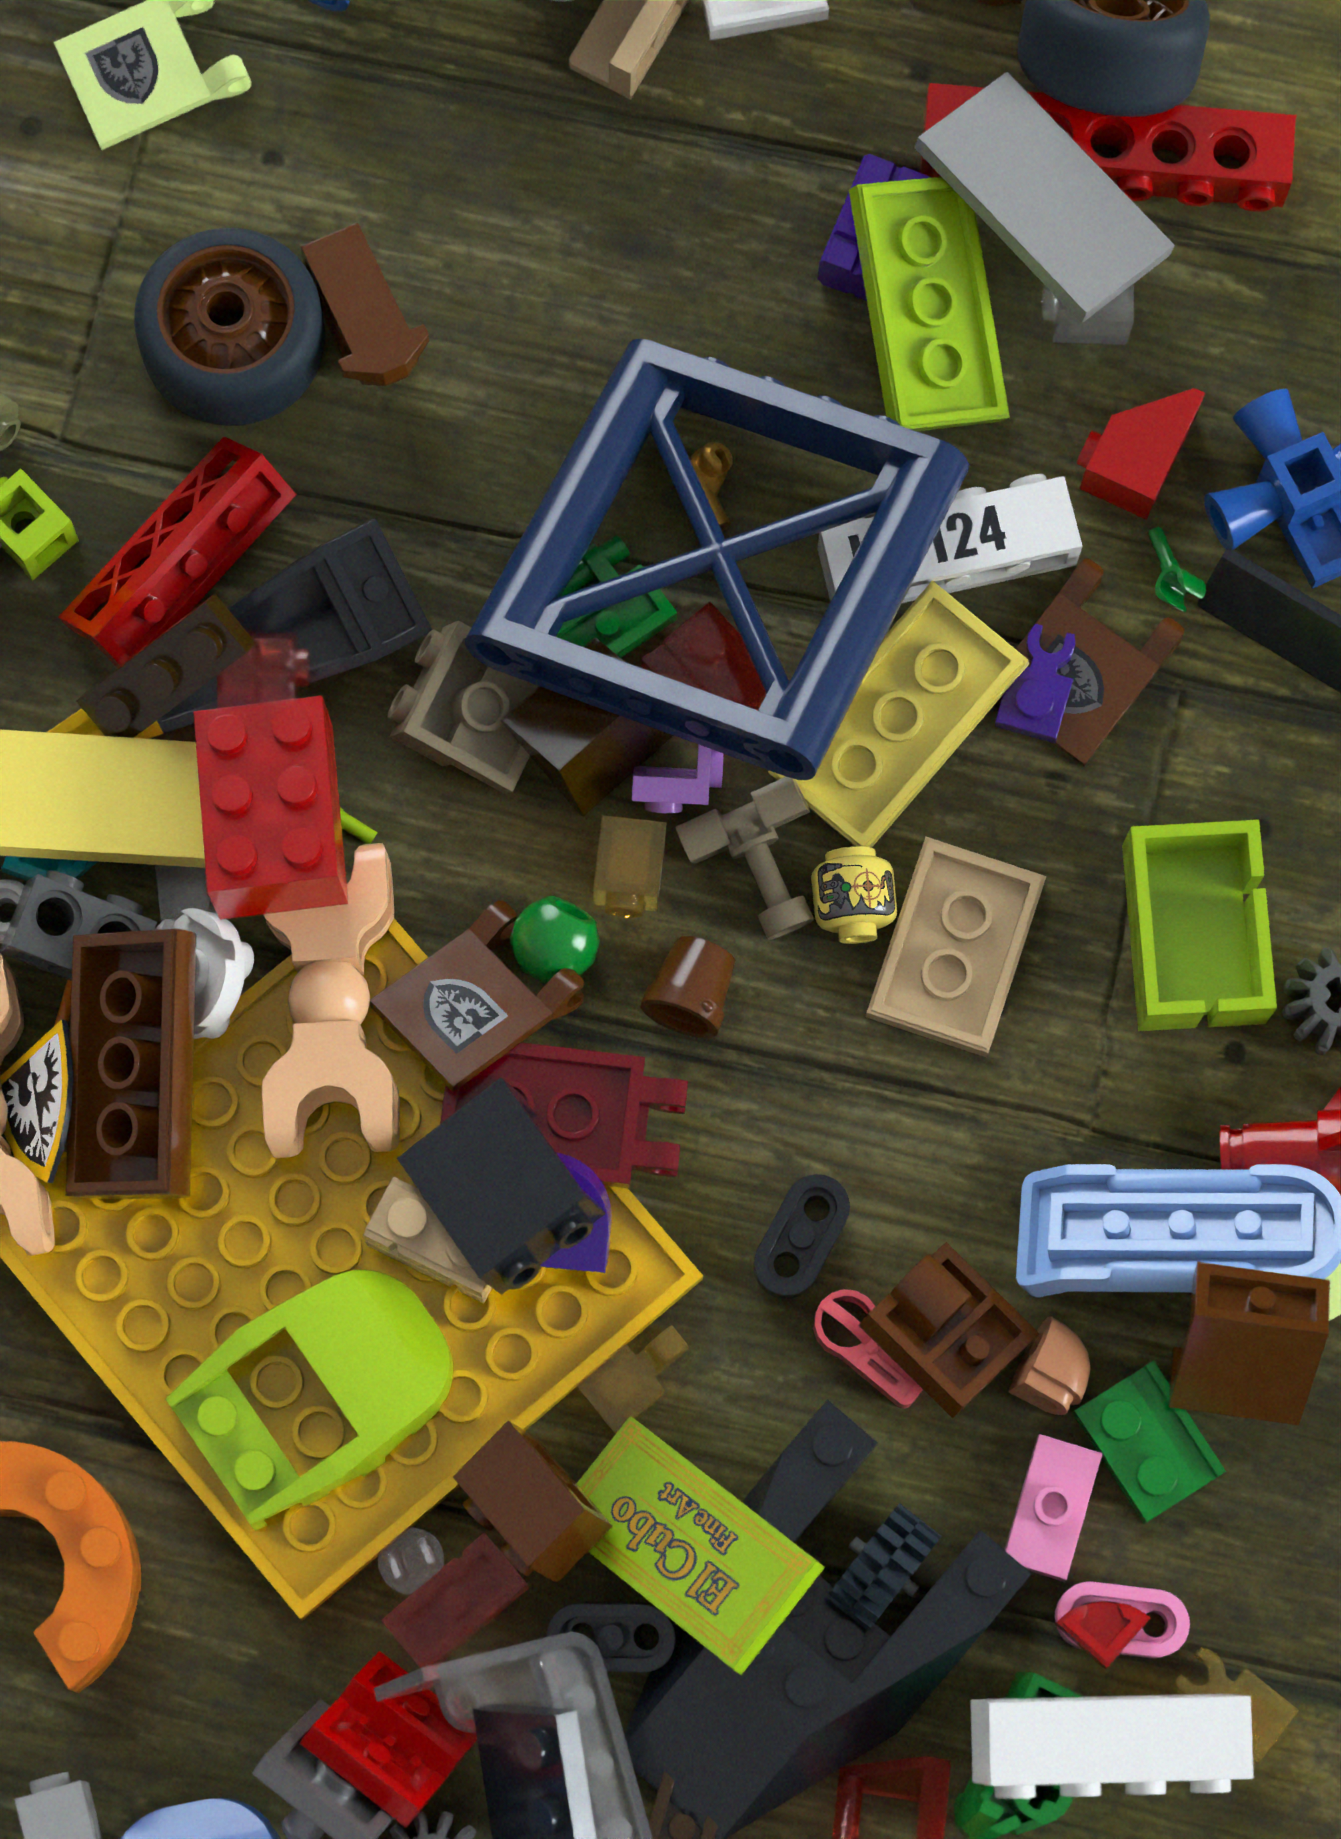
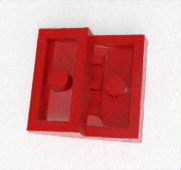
[300,1651,477,1827]

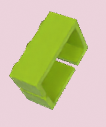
[1122,820,1277,1031]

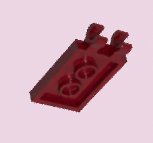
[440,1042,688,1189]

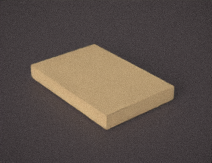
[865,837,1046,1057]

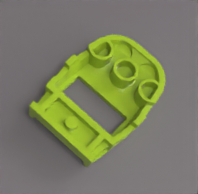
[166,1270,453,1531]

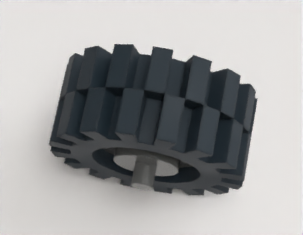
[826,1503,942,1631]

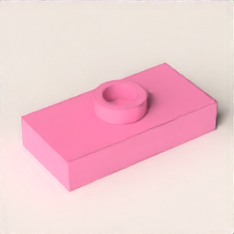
[1005,1434,1102,1582]

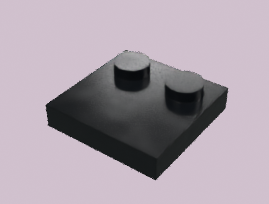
[472,1703,596,1839]

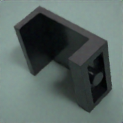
[397,1077,606,1295]

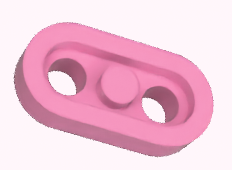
[1055,1582,1190,1658]

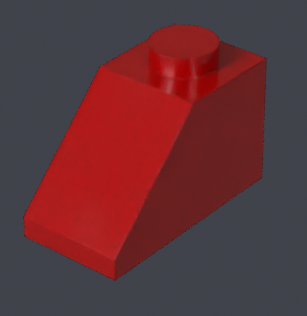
[1076,388,1206,520]

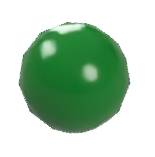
[510,896,600,984]

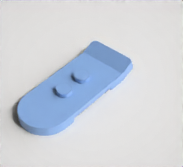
[1016,1164,1341,1298]

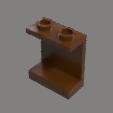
[1169,1261,1330,1426]

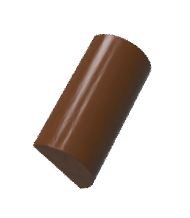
[66,929,197,1199]

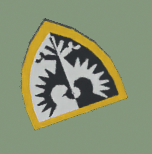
[0,1019,74,1183]

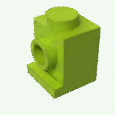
[0,468,79,581]

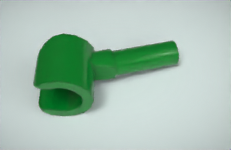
[1148,527,1206,613]

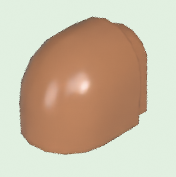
[1008,1316,1091,1415]

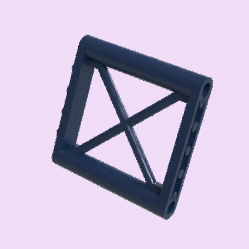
[465,339,969,780]

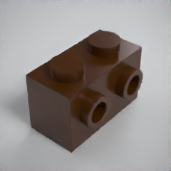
[453,1420,613,1583]

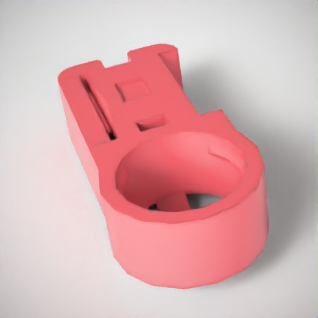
[813,1289,923,1409]

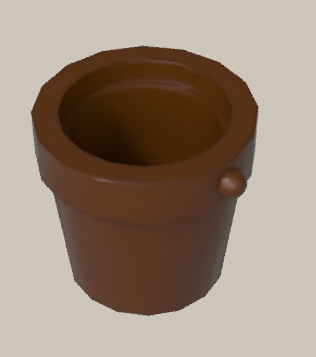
[640,936,735,1038]

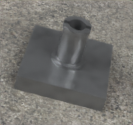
[252,1699,394,1839]

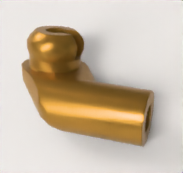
[690,442,732,532]

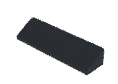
[1197,549,1341,693]

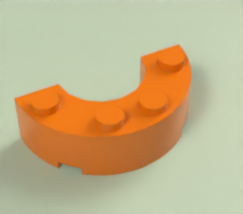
[0,1441,141,1693]

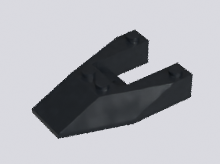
[617,1399,1032,1839]

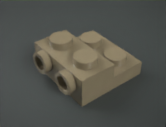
[388,620,538,794]

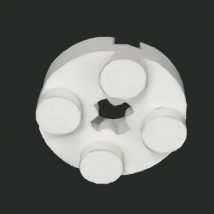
[155,908,254,1039]

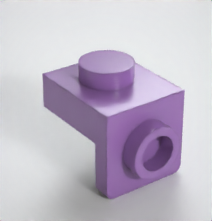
[632,745,723,813]

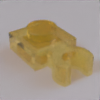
[1173,1648,1299,1764]

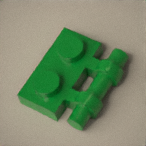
[556,535,677,658]

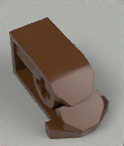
[301,223,429,387]

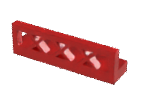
[58,436,297,668]

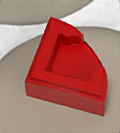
[1055,1601,1150,1669]

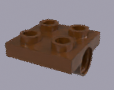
[858,1242,1039,1419]

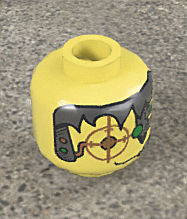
[811,846,897,944]

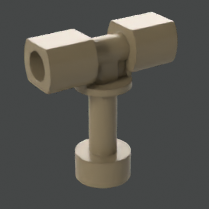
[676,777,814,940]

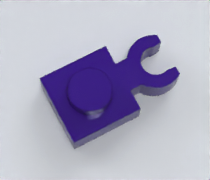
[995,624,1075,743]

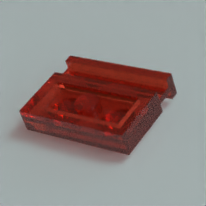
[641,602,766,756]

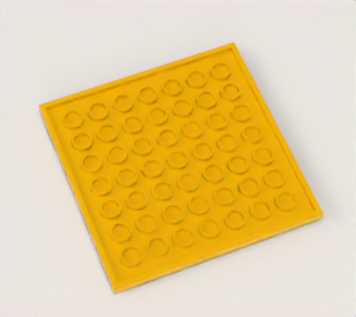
[0,918,703,1621]

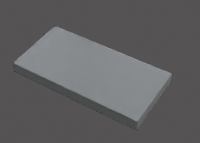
[914,72,1175,323]

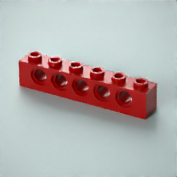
[920,83,1296,212]

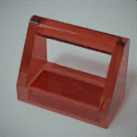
[831,1756,951,1839]

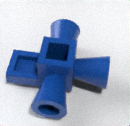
[1204,389,1341,589]

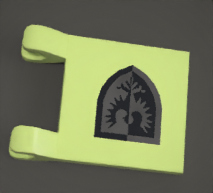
[54,0,251,150]

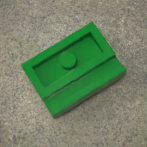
[1072,1360,1226,1524]

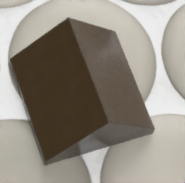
[500,638,674,816]

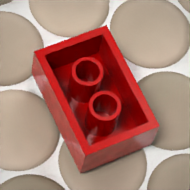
[193,695,348,920]

